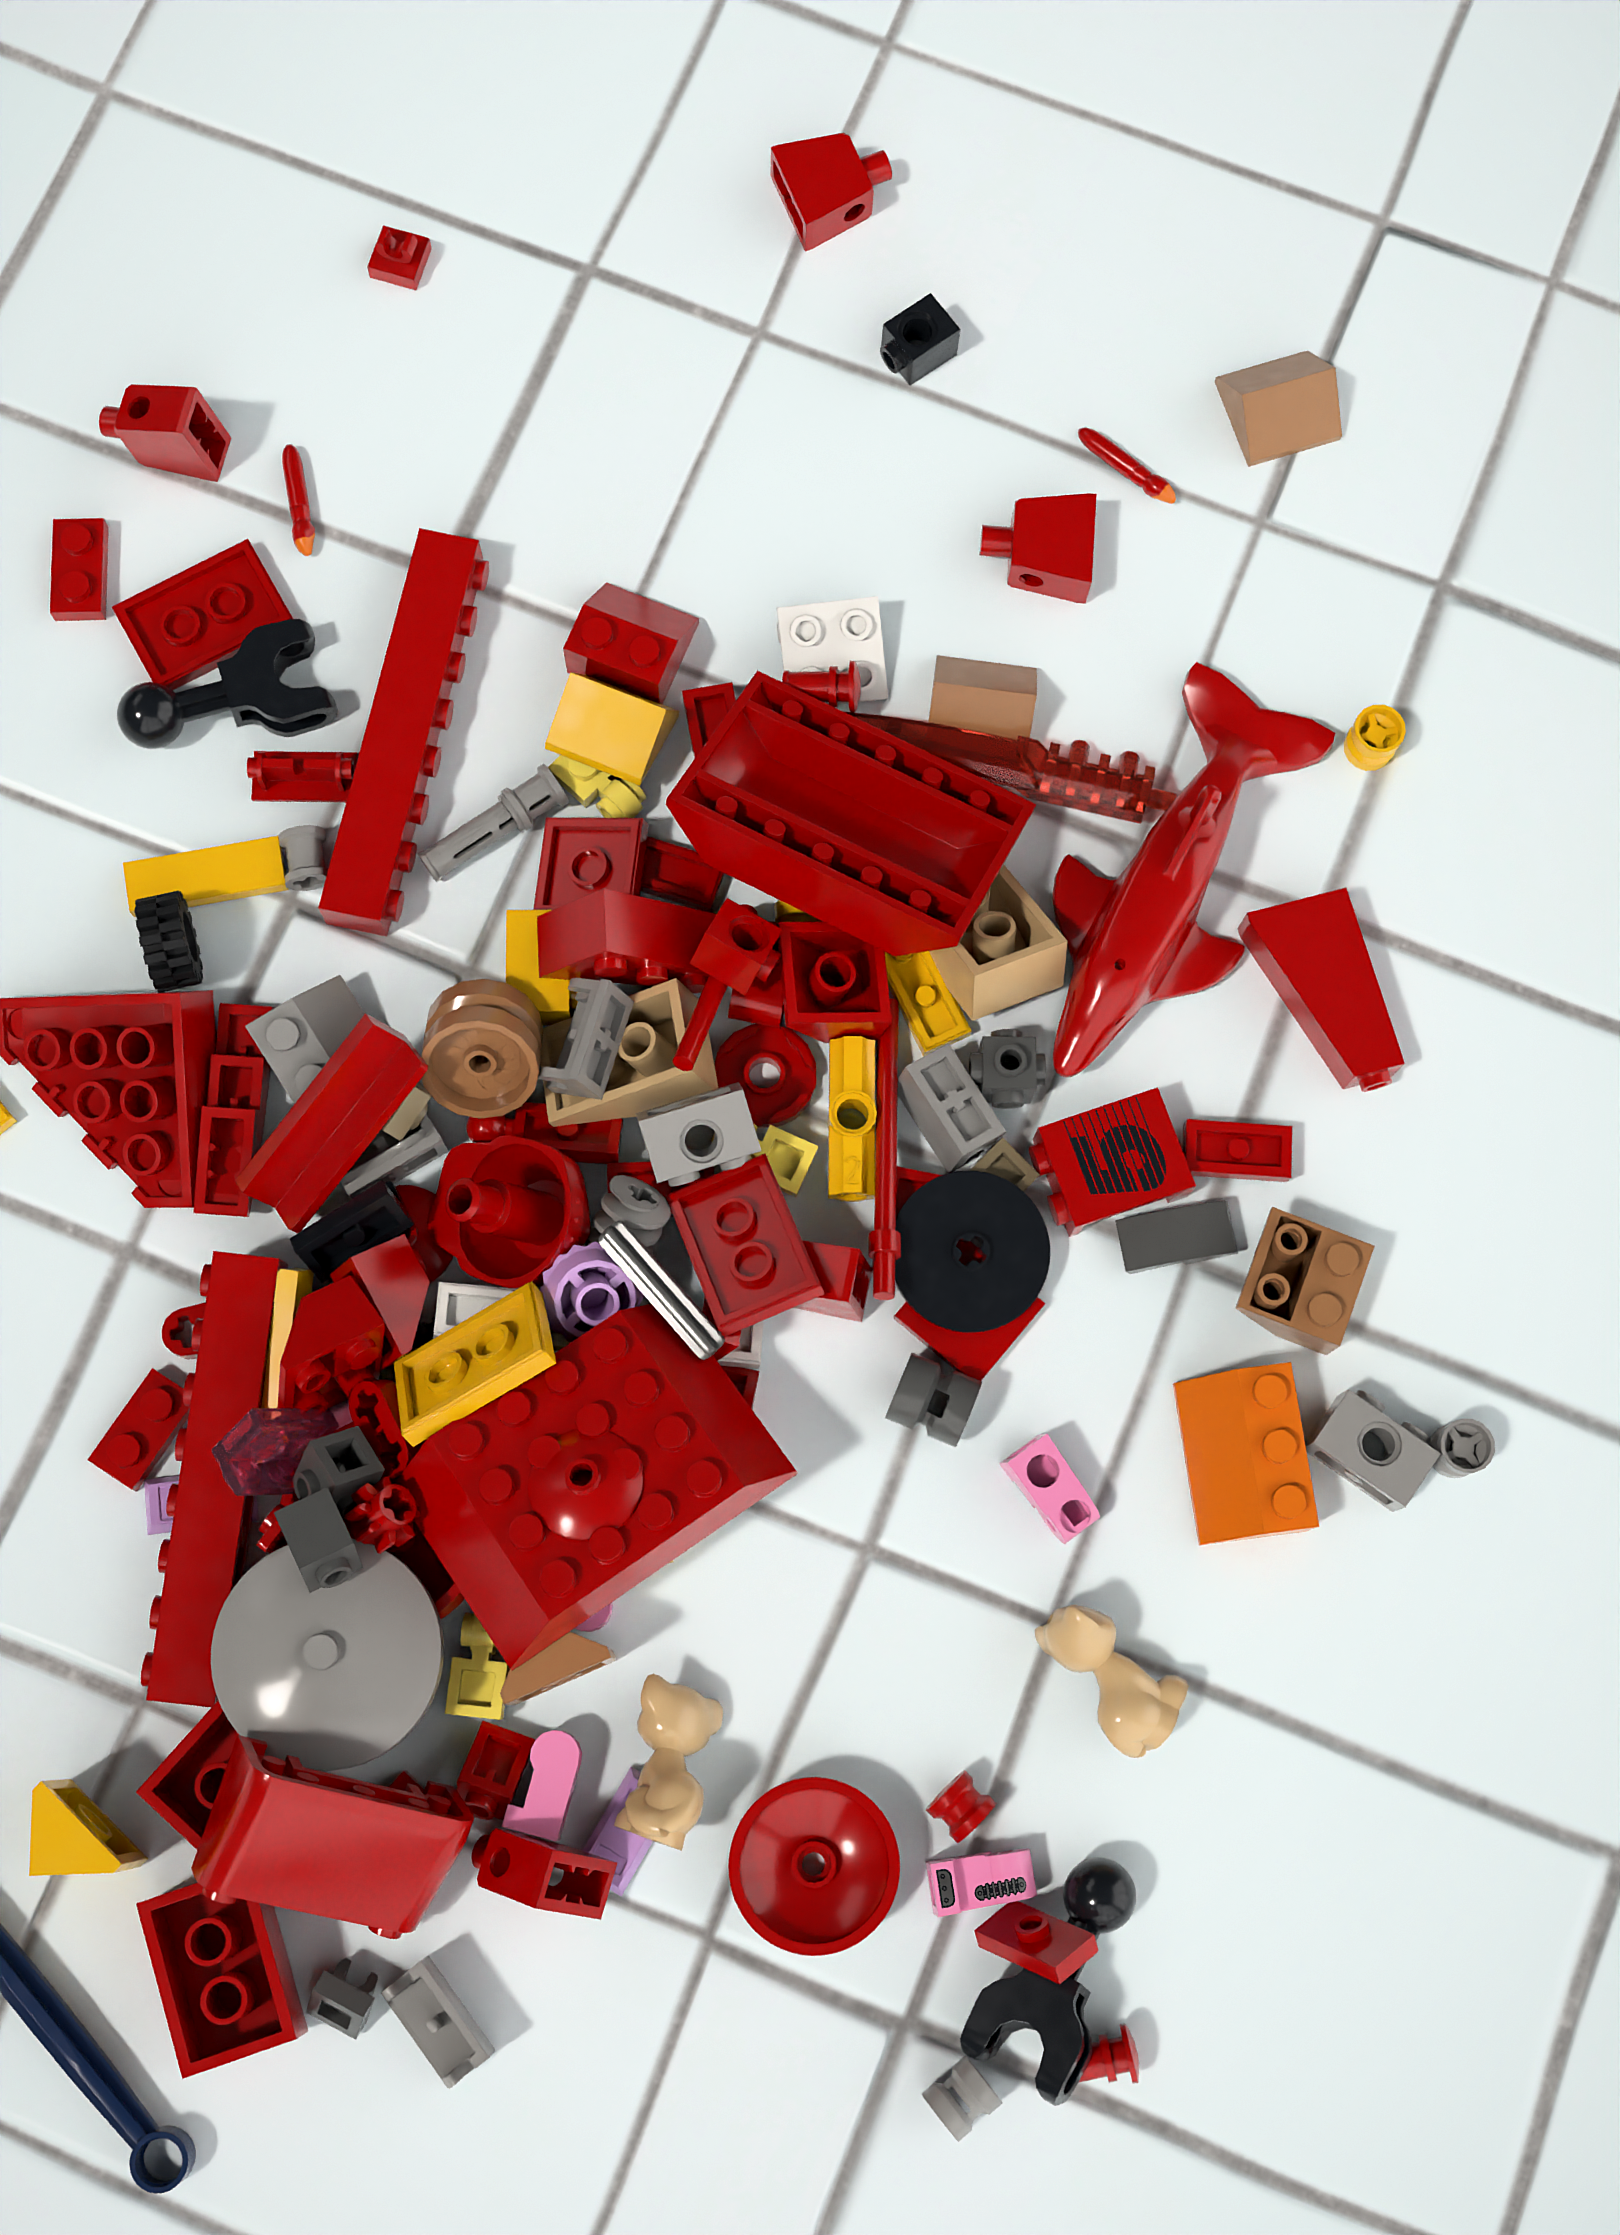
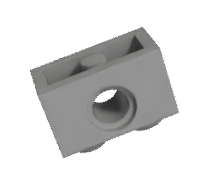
[636,1082,761,1186]
[1305,1390,1441,1512]

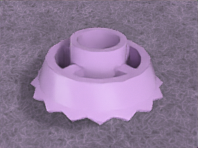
[540,1241,644,1342]

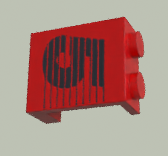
[1029,1087,1196,1237]

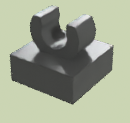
[306,1958,378,2040]

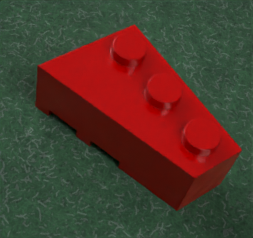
[537,888,716,993]

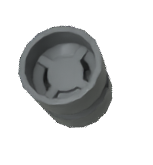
[885,1353,982,1447]

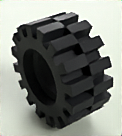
[135,891,203,992]

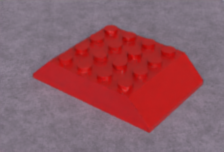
[666,670,1037,957]
[394,1304,797,1671]

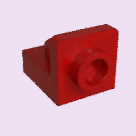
[456,1721,535,1820]

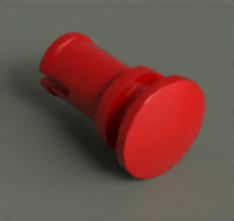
[782,661,861,713]
[1078,2023,1139,2084]

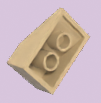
[929,865,1068,1021]
[540,978,718,1127]

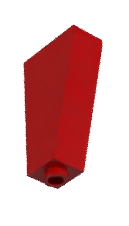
[1237,888,1405,1092]

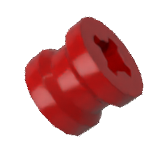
[925,1770,997,1843]

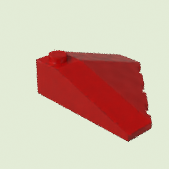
[0,990,216,1208]

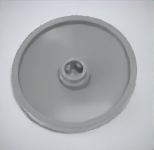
[211,1539,444,1771]

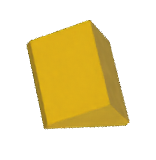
[545,672,680,786]
[29,1779,149,1876]

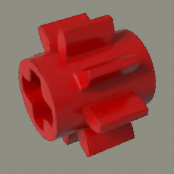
[345,1477,421,1554]

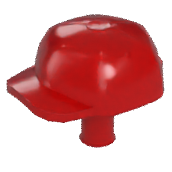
[428,1135,591,1289]

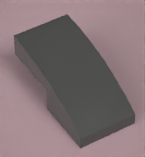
[1115,1201,1238,1274]

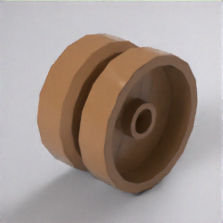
[421,979,543,1119]

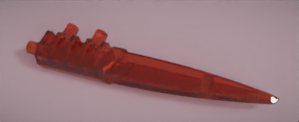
[845,712,1177,824]

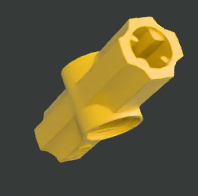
[827,1036,877,1202]

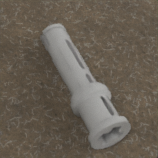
[418,763,569,882]

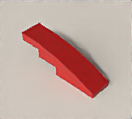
[193,1003,274,1217]

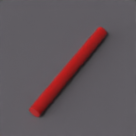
[673,904,758,1071]

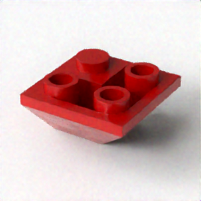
[277,1275,385,1431]

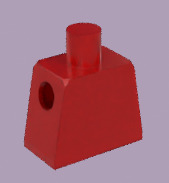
[770,133,892,252]
[99,384,232,482]
[979,493,1097,604]
[793,1240,872,1322]
[471,1828,617,1920]

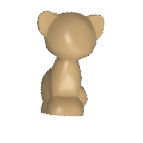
[1034,1605,1189,1758]
[614,1673,723,1851]

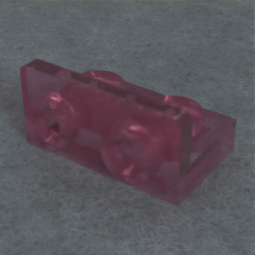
[211,1408,340,1496]

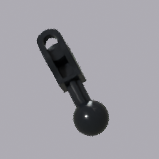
[117,619,338,749]
[960,1858,1136,2106]

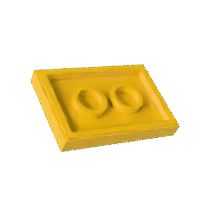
[394,1281,556,1447]

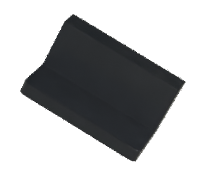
[289,1180,414,1283]

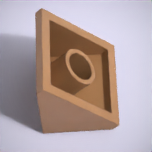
[1215,350,1342,467]
[925,655,1037,766]
[500,1632,617,1705]

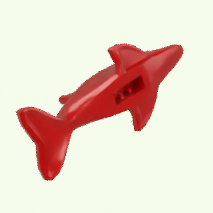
[1052,662,1335,1077]

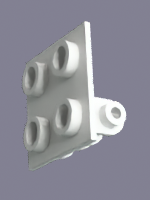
[777,596,888,704]

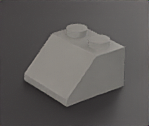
[245,975,365,1104]

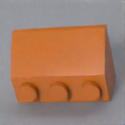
[1173,1362,1319,1546]

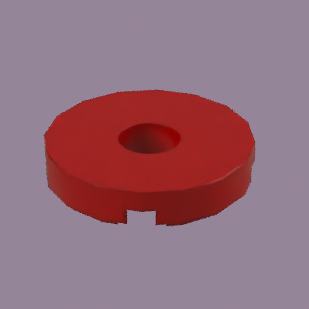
[714,1024,816,1128]

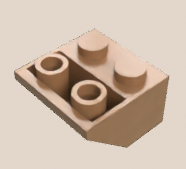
[1235,1207,1375,1355]

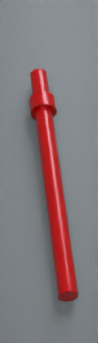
[868,998,901,1300]

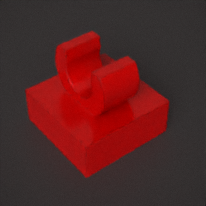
[367,225,432,290]

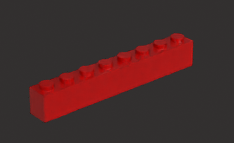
[318,528,489,937]
[141,1251,289,1708]

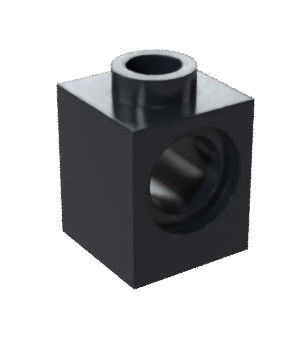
[880,293,961,385]

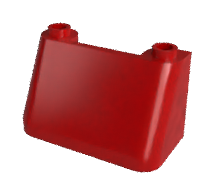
[191,1735,474,1939]

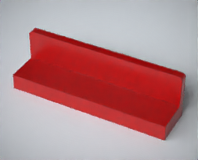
[235,1013,428,1233]

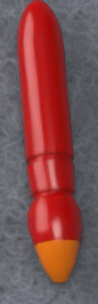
[1078,427,1176,504]
[282,444,315,556]

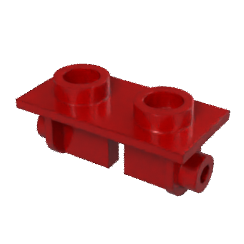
[247,751,358,803]

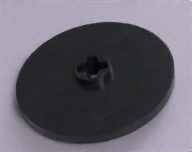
[895,1171,1050,1333]

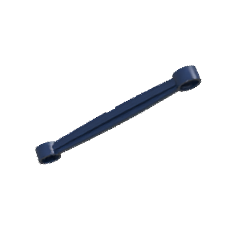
[0,1923,196,2194]

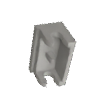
[538,978,634,1100]
[898,1043,1006,1173]
[340,1114,448,1199]
[381,1955,495,2089]

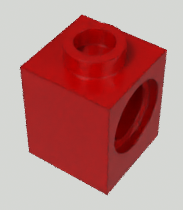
[689,898,782,995]

